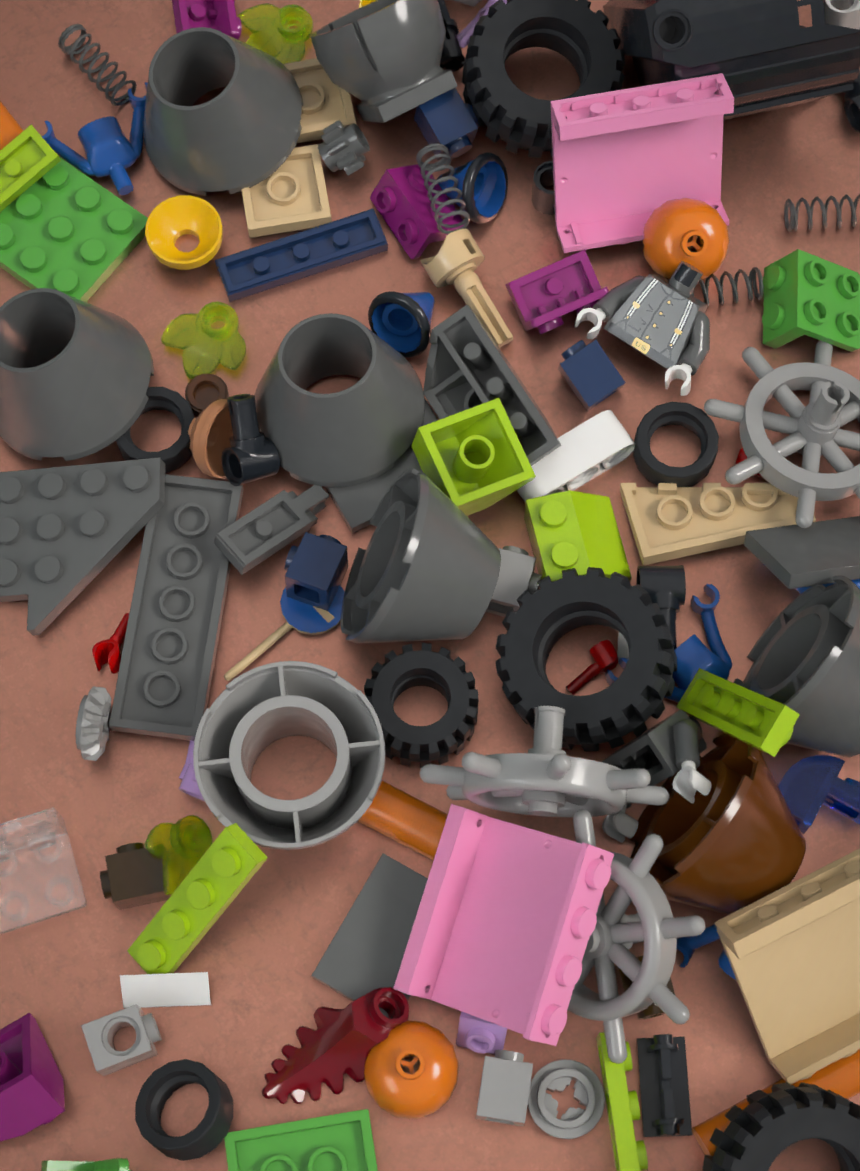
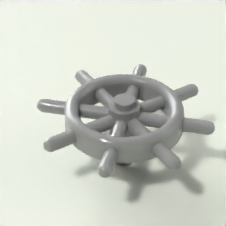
[704,341,860,528]
[420,706,669,818]
[567,809,705,1064]

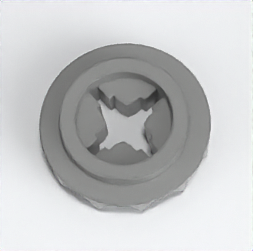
[76,686,112,761]
[528,1059,605,1139]

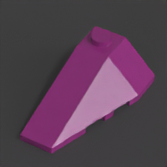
[0,1012,65,1141]

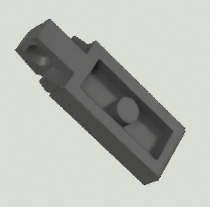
[214,484,329,575]

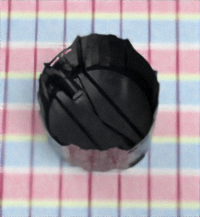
[603,0,860,120]

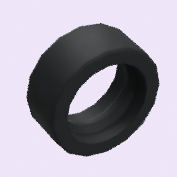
[116,387,195,473]
[633,402,719,487]
[135,1059,233,1161]

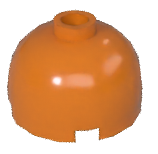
[643,198,729,280]
[364,1020,459,1119]

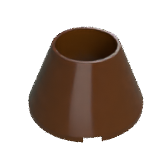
[629,733,806,915]

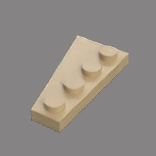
[620,483,816,566]

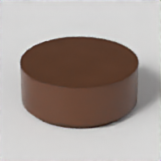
[185,374,229,417]

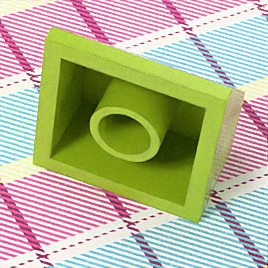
[411,398,536,516]
[524,490,632,582]

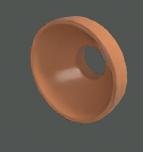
[188,399,233,479]

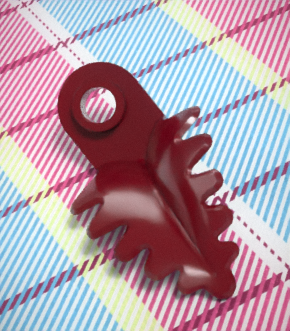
[262,987,409,1104]

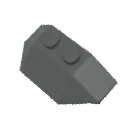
[423,305,561,466]

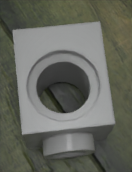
[81,1004,161,1076]
[476,1050,533,1127]

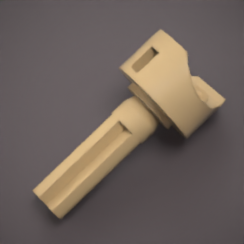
[421,228,514,348]

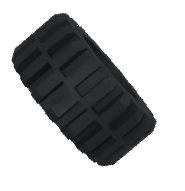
[462,0,625,158]
[496,567,677,752]
[702,1083,860,1171]

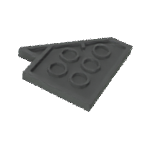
[0,457,165,636]

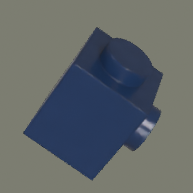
[414,88,479,160]
[558,340,626,411]
[284,532,348,611]

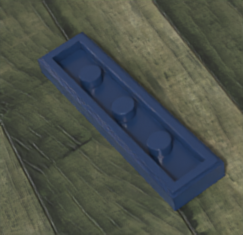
[215,208,388,302]

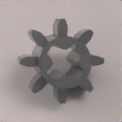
[318,120,370,176]

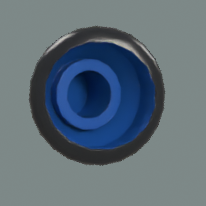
[437,152,508,224]
[368,291,434,358]

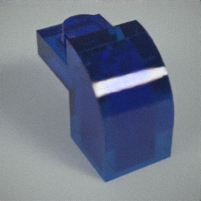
[778,755,860,834]

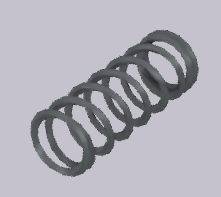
[58,24,137,106]
[416,143,470,234]
[784,194,860,232]
[668,267,764,308]

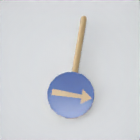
[224,585,345,681]

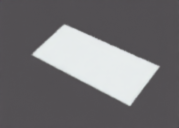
[120,972,211,1008]

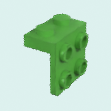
[762,249,860,352]

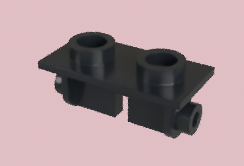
[637,1034,692,1137]

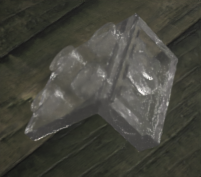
[0,807,87,934]

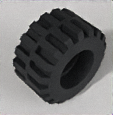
[364,643,479,768]

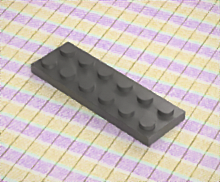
[109,474,244,741]

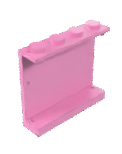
[551,73,734,253]
[393,804,614,1046]

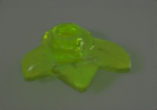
[238,3,314,64]
[161,302,246,379]
[144,815,212,895]

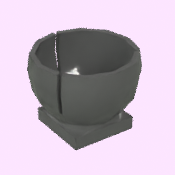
[311,0,458,123]

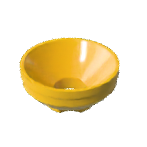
[145,195,223,270]

